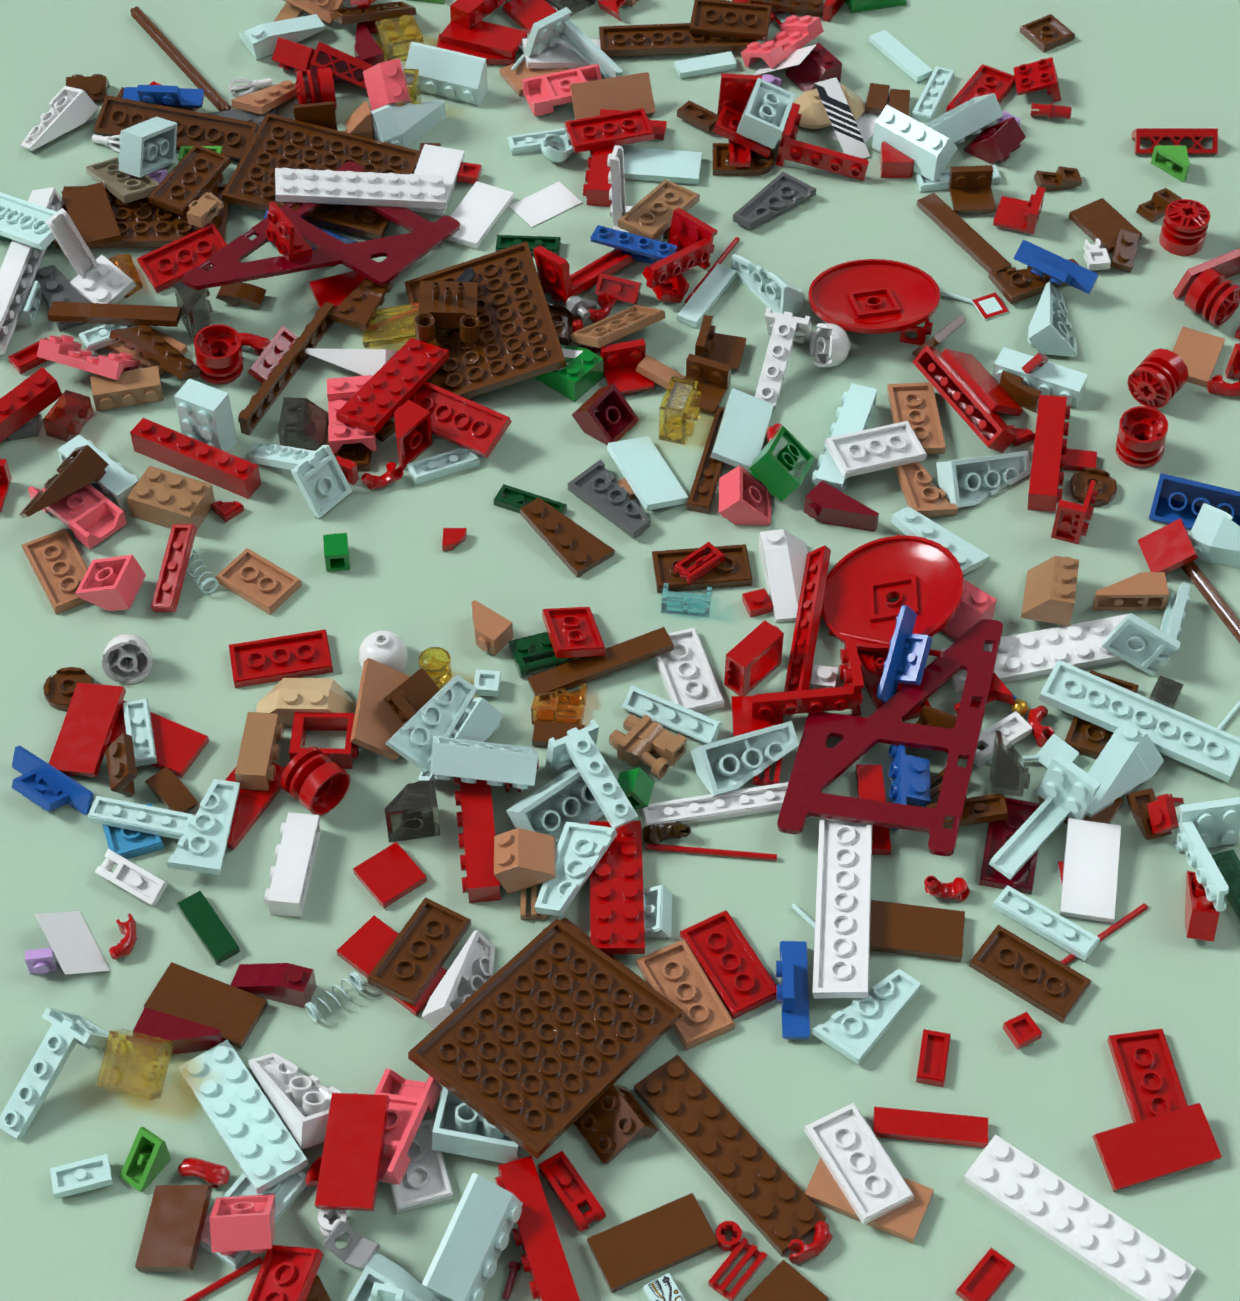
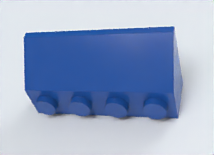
[1148,473,1240,529]

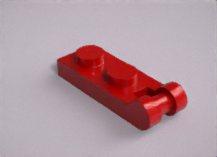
[538,1150,606,1233]

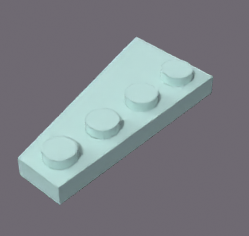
[890,506,990,575]
[385,675,477,772]
[167,779,240,875]
[534,822,617,917]
[812,969,921,1065]

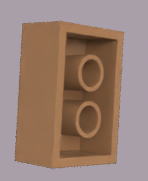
[127,466,215,532]

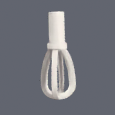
[229,78,272,97]
[92,135,120,152]

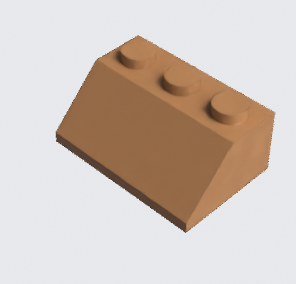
[1021,556,1079,626]

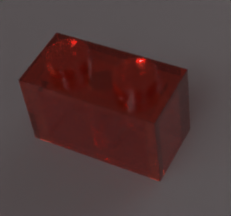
[43,390,93,442]

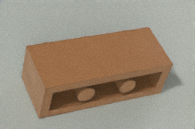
[90,366,164,411]
[235,712,284,791]

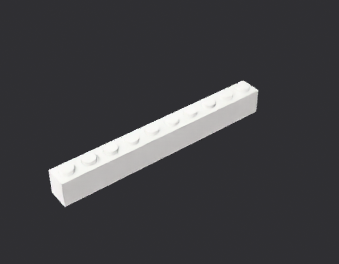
[0,187,64,355]

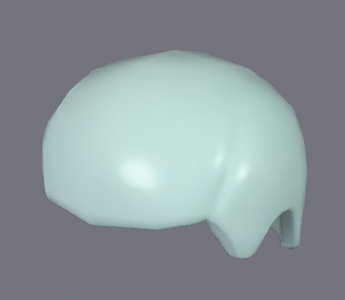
[541,134,573,163]

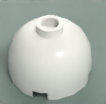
[810,323,851,368]
[359,630,408,673]
[102,634,153,684]

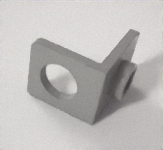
[323,1220,380,1270]

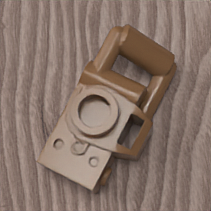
[186,192,224,228]

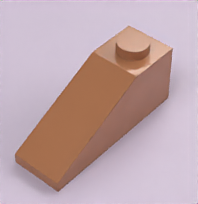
[1092,572,1169,611]

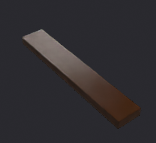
[917,193,1011,273]
[48,301,182,327]
[686,407,725,514]
[527,627,674,701]

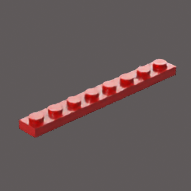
[784,545,831,692]

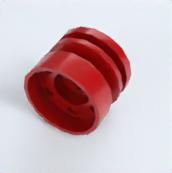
[295,67,337,110]
[1159,199,1211,256]
[1184,268,1240,327]
[194,324,243,385]
[1127,348,1189,409]
[1116,406,1168,468]
[280,747,351,816]

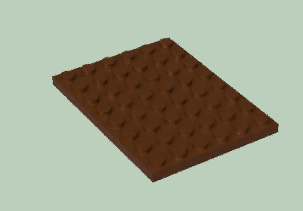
[221,113,422,239]
[404,242,567,399]
[408,918,683,1159]

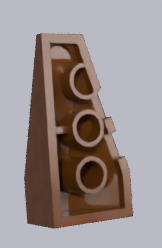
[19,445,109,518]

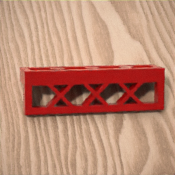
[310,41,373,90]
[1132,128,1218,154]

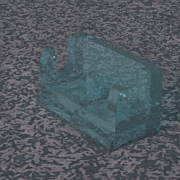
[661,583,712,617]

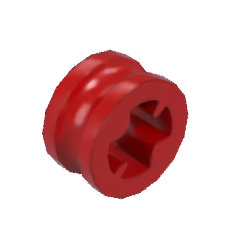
[716,1221,742,1251]

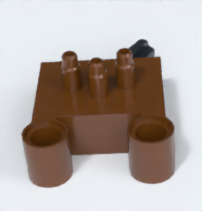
[415,268,480,344]

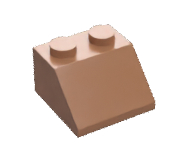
[494,828,556,894]

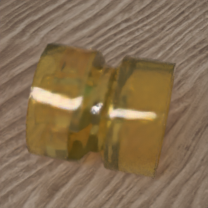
[419,647,452,689]

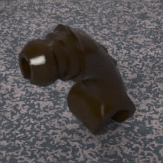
[642,821,691,844]

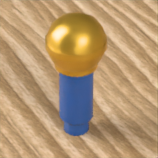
[1008,689,1029,716]

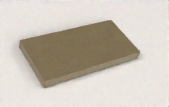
[86,157,159,204]

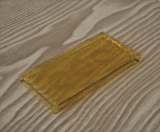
[362,303,450,348]

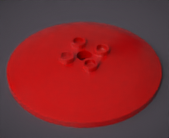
[808,259,940,334]
[821,535,964,652]

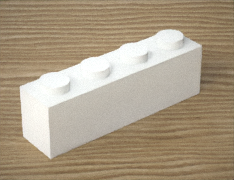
[264,812,322,918]

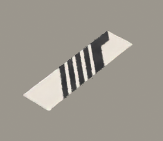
[814,77,870,158]

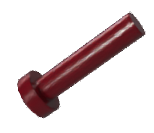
[502,1261,522,1301]

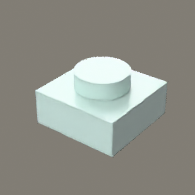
[473,669,501,697]

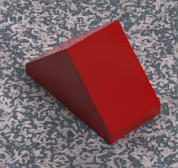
[880,141,915,178]

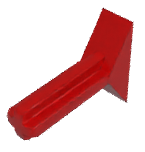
[597,0,628,21]
[954,672,1015,715]

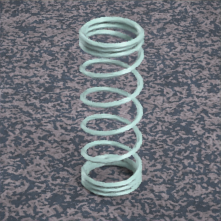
[187,548,219,594]
[305,971,366,1022]

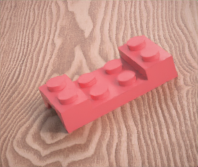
[741,15,824,68]
[522,64,602,117]
[37,335,141,380]
[327,375,377,454]
[28,484,127,550]
[374,1069,443,1185]

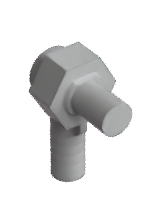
[566,295,597,319]

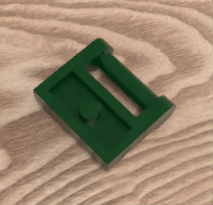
[508,632,568,677]

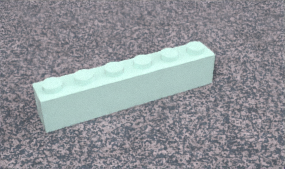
[811,383,878,493]

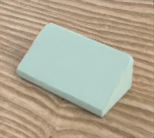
[16,281,43,327]
[643,884,673,939]

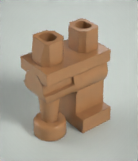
[609,714,687,779]

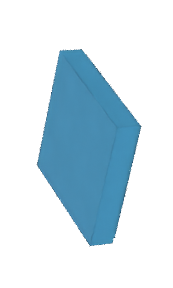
[102,803,164,859]

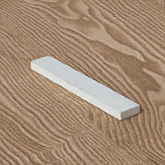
[641,782,788,826]

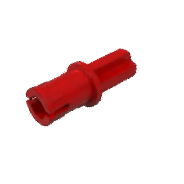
[1030,103,1072,119]

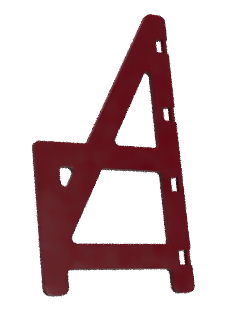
[183,162,460,290]
[777,619,1003,857]

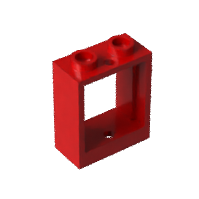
[724,620,784,696]
[289,712,359,769]

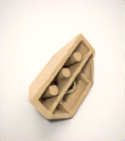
[793,84,866,129]
[256,678,357,727]

